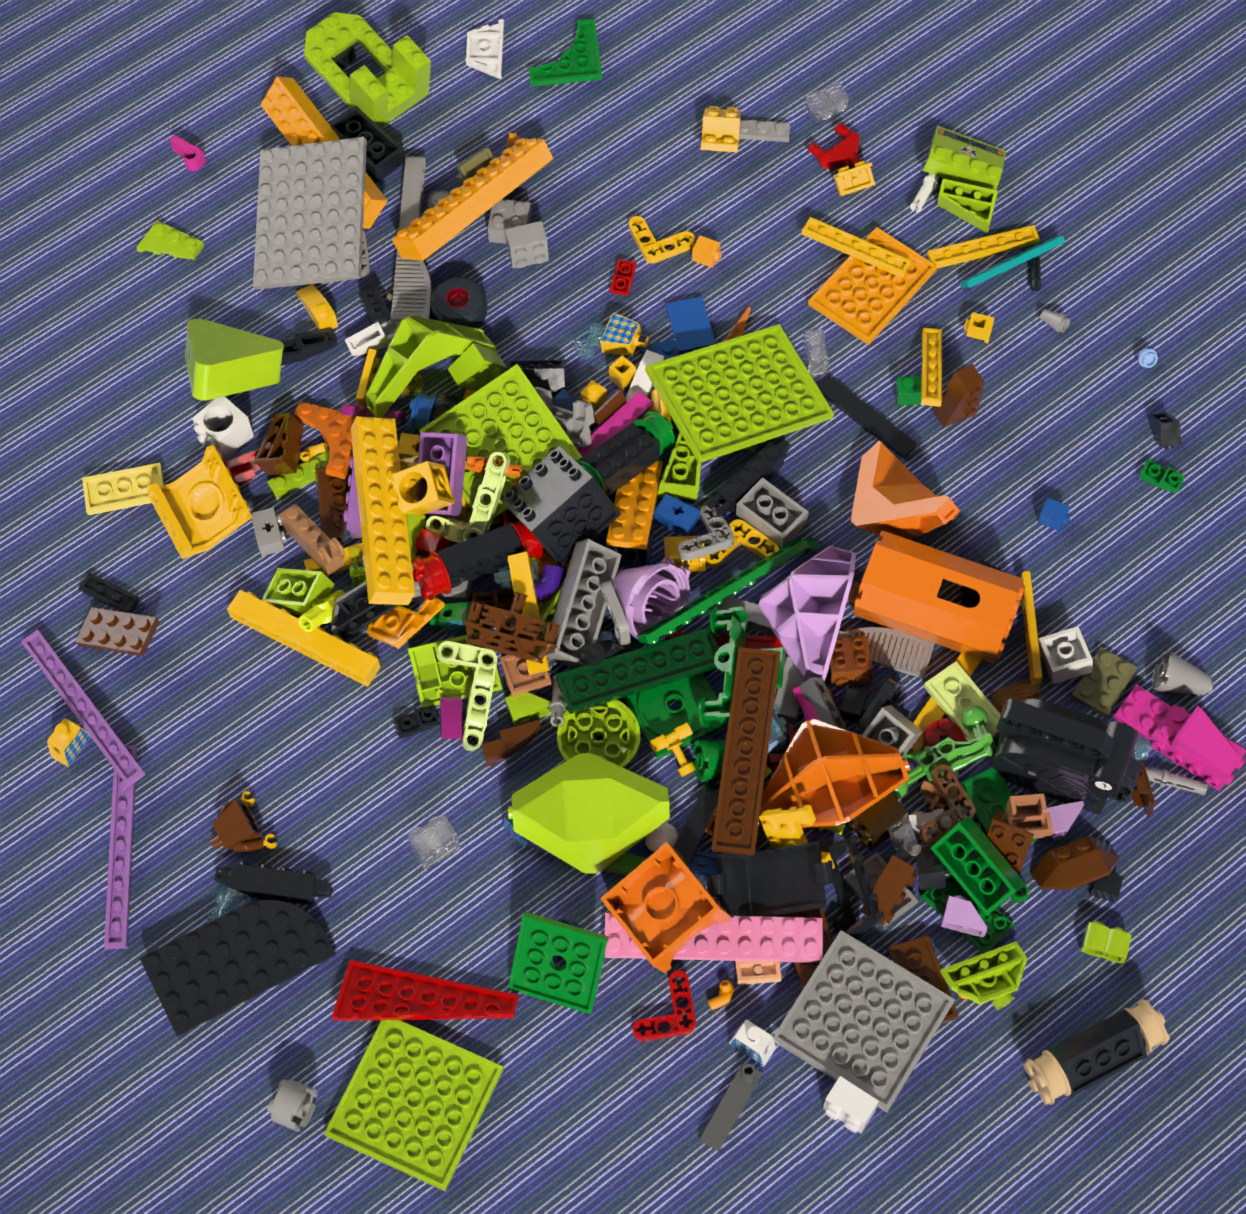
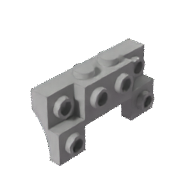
[534,387,595,448]

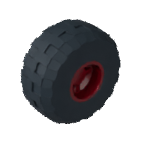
[430,277,488,328]

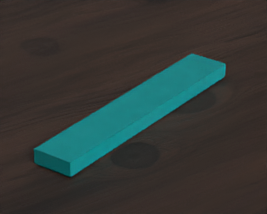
[959,236,1065,289]

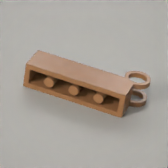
[279,504,345,575]

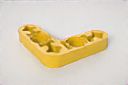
[629,216,695,263]
[705,519,779,568]

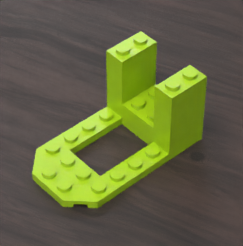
[304,12,431,128]

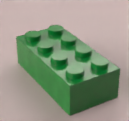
[931,816,1026,916]

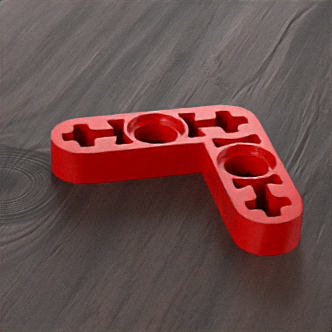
[633,970,696,1042]

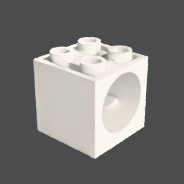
[192,396,254,461]

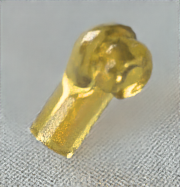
[400,374,425,396]

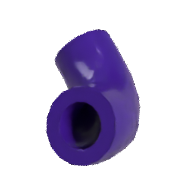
[534,565,563,603]

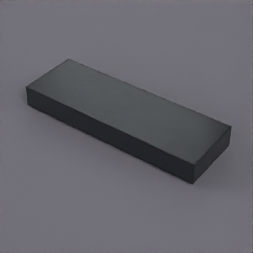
[78,573,141,614]

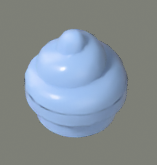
[1138,348,1158,368]

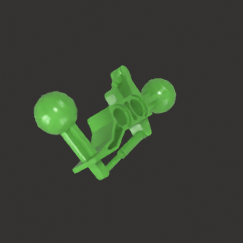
[891,706,997,799]

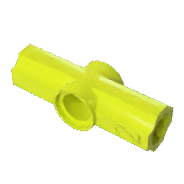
[298,590,346,632]

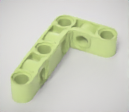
[426,452,510,543]
[436,641,497,751]

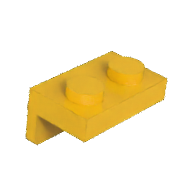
[833,161,875,197]

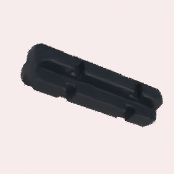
[1030,257,1041,291]

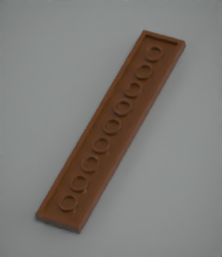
[712,647,781,856]

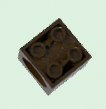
[845,793,908,851]

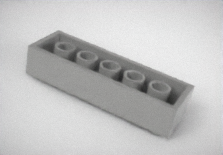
[547,539,622,669]

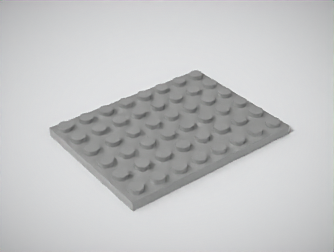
[253,137,367,290]

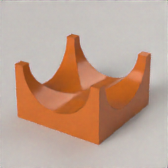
[600,842,732,973]

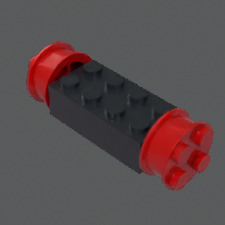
[413,521,543,601]

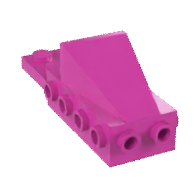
[1113,685,1246,791]

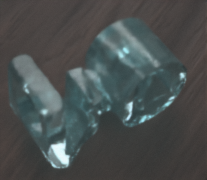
[574,323,606,359]

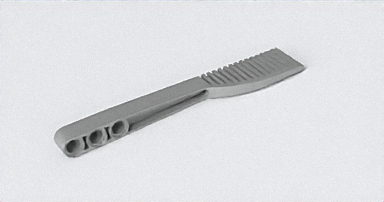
[391,156,432,322]
[713,596,935,679]

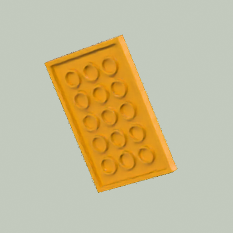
[808,227,937,345]

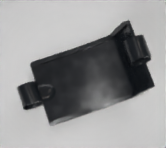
[706,842,834,918]

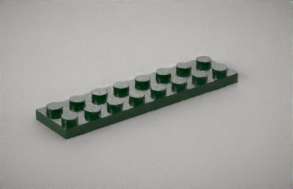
[555,627,725,714]

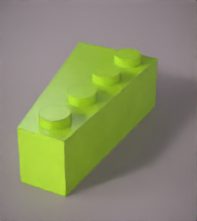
[657,432,701,501]

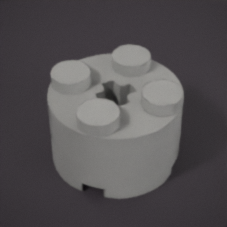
[267,1079,318,1132]

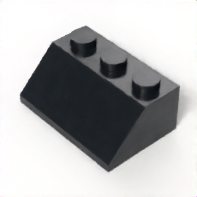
[506,359,565,394]

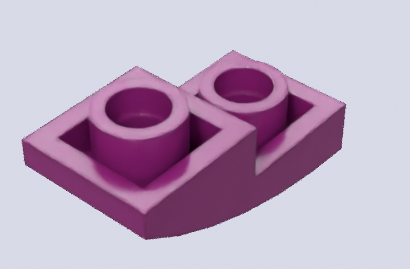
[441,697,462,739]

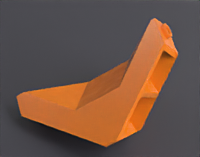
[851,441,960,540]
[760,718,911,827]

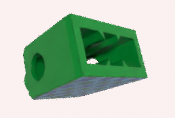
[430,602,480,636]

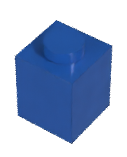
[1038,498,1071,532]

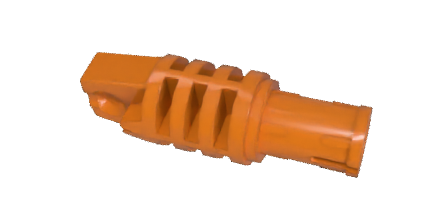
[466,457,522,478]

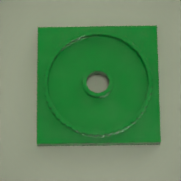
[623,673,726,760]
[508,912,609,1014]

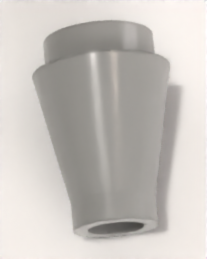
[1040,309,1070,333]

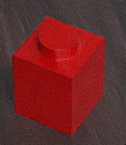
[414,529,450,556]

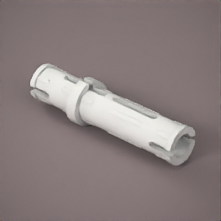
[910,173,939,212]

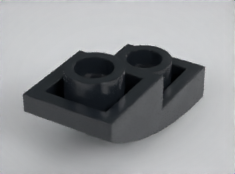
[579,640,625,666]
[393,705,440,739]

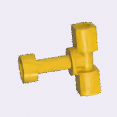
[649,723,696,777]

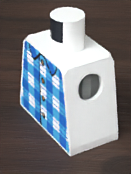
[729,1020,776,1066]

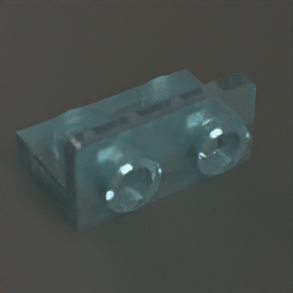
[207,887,252,923]

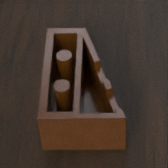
[932,364,985,428]
[254,413,304,475]
[860,855,918,926]

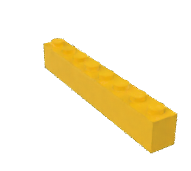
[227,590,381,687]

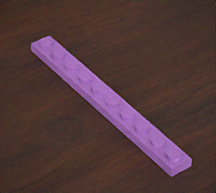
[21,630,146,787]
[104,745,137,949]

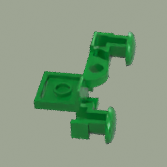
[698,606,786,728]

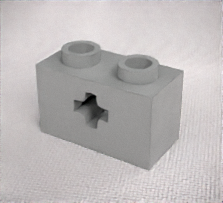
[251,507,287,556]

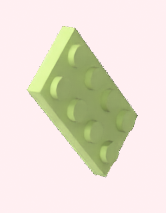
[923,662,1001,741]

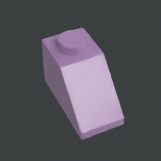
[1045,801,1084,841]
[941,895,987,938]

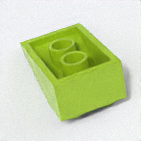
[262,568,335,616]

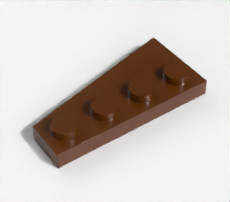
[315,467,353,541]

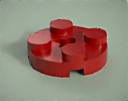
[923,718,966,748]

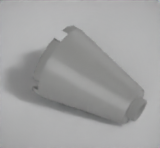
[1152,650,1213,696]

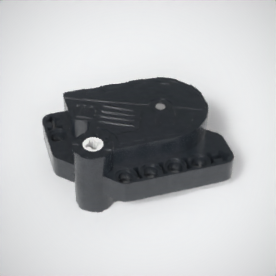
[992,699,1142,814]

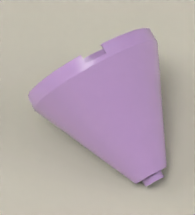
[613,563,690,643]

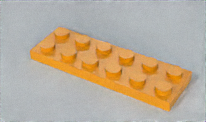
[607,461,663,550]

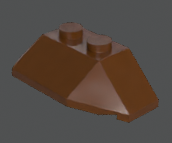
[1031,836,1119,890]

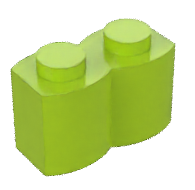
[1081,921,1132,964]

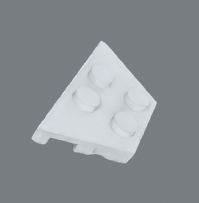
[466,19,504,79]

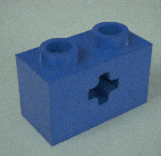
[654,494,701,536]

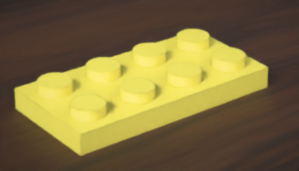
[82,463,164,515]

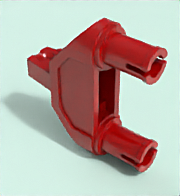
[808,122,862,169]

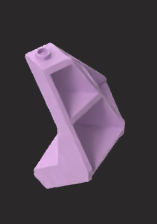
[758,545,856,681]

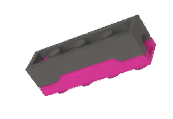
[793,677,847,730]

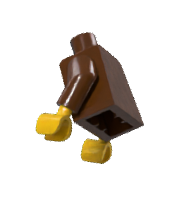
[210,791,277,852]

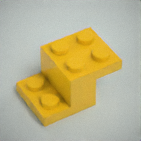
[701,106,741,152]

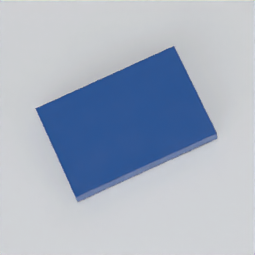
[666,297,716,354]

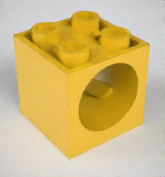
[392,461,455,516]

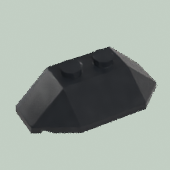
[330,581,399,641]

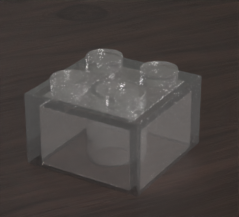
[407,814,461,871]

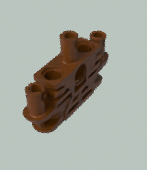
[462,592,560,664]

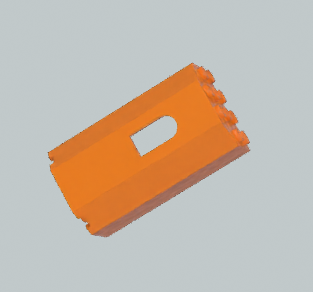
[853,531,1025,664]

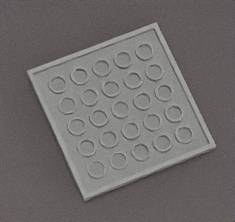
[773,930,955,1113]

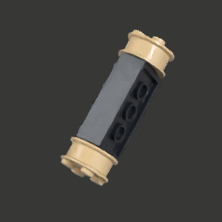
[1023,1000,1170,1105]

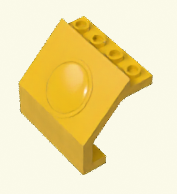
[147,445,253,559]

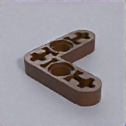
[919,764,975,843]

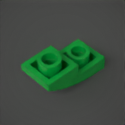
[1138,459,1185,494]

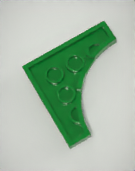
[529,19,602,87]

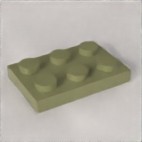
[1071,647,1138,718]

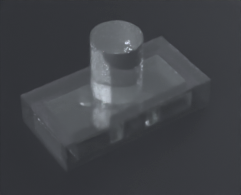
[888,818,921,862]

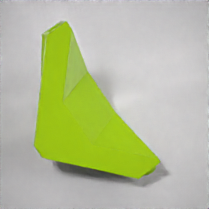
[366,315,497,418]
[508,753,670,874]

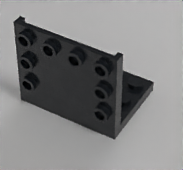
[500,446,621,567]

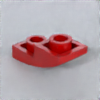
[610,259,637,296]

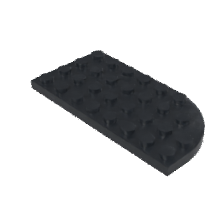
[139,900,336,1037]

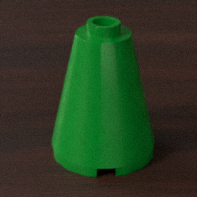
[692,740,726,782]

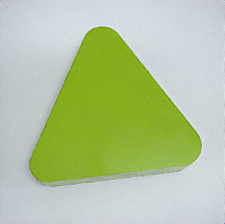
[185,319,284,400]

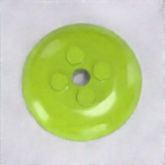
[557,700,640,768]

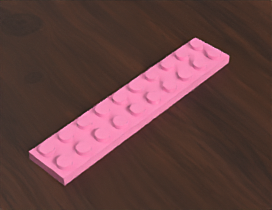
[605,913,823,963]

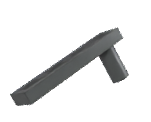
[700,1062,763,1152]

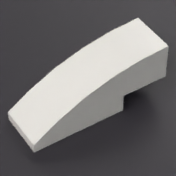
[345,320,400,356]
[626,350,665,402]

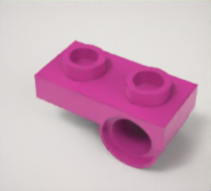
[170,135,206,171]

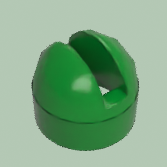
[804,537,820,553]

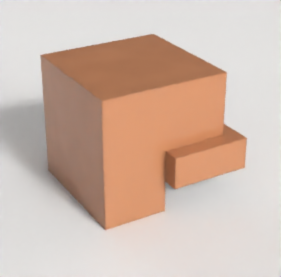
[1005,794,1053,839]

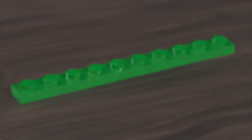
[637,540,809,645]

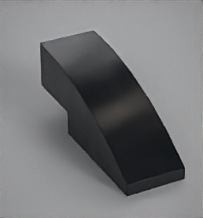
[281,328,337,366]

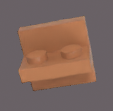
[499,655,551,697]

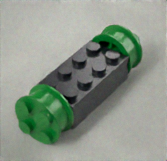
[577,411,675,496]

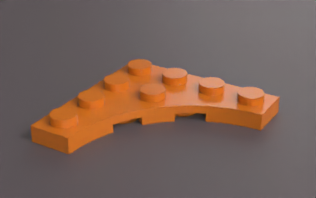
[293,401,356,479]

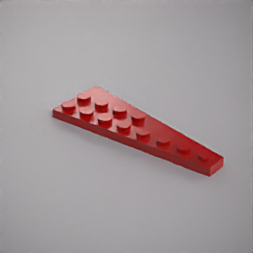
[332,960,519,1021]

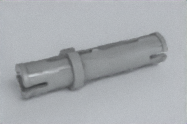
[549,675,566,726]
[1145,766,1208,795]

